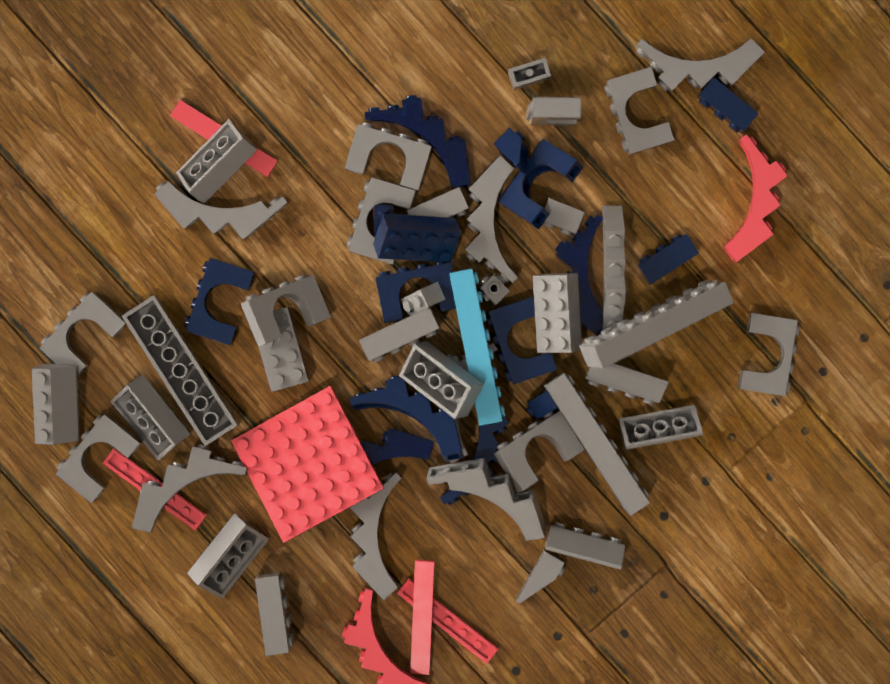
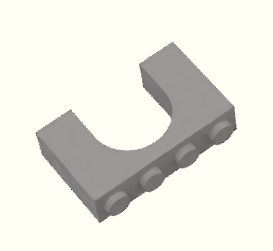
[604,67,674,156]
[526,97,581,126]
[345,122,432,192]
[346,177,415,265]
[241,274,331,347]
[40,292,127,378]
[737,313,800,396]
[493,411,585,492]
[56,414,142,503]

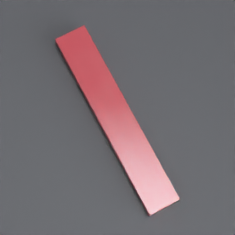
[170,100,278,177]
[102,448,207,531]
[410,560,435,675]
[397,578,499,664]

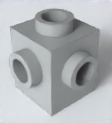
[477,275,509,305]

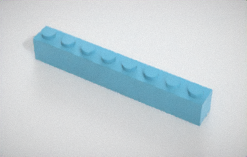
[449,269,505,426]

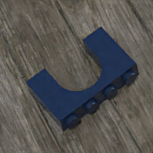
[498,139,584,230]
[185,258,255,345]
[375,262,456,323]
[486,297,557,385]

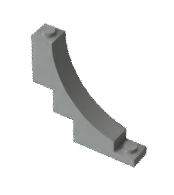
[154,181,289,240]
[427,458,546,541]

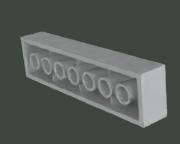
[579,280,734,368]
[122,295,240,446]
[543,373,650,516]

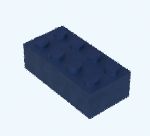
[373,214,461,262]

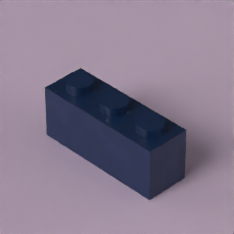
[697,77,759,133]
[637,233,699,285]

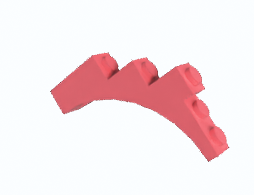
[723,134,787,263]
[341,587,429,684]

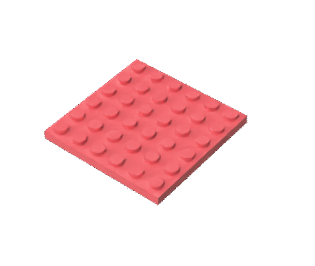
[231,386,385,543]

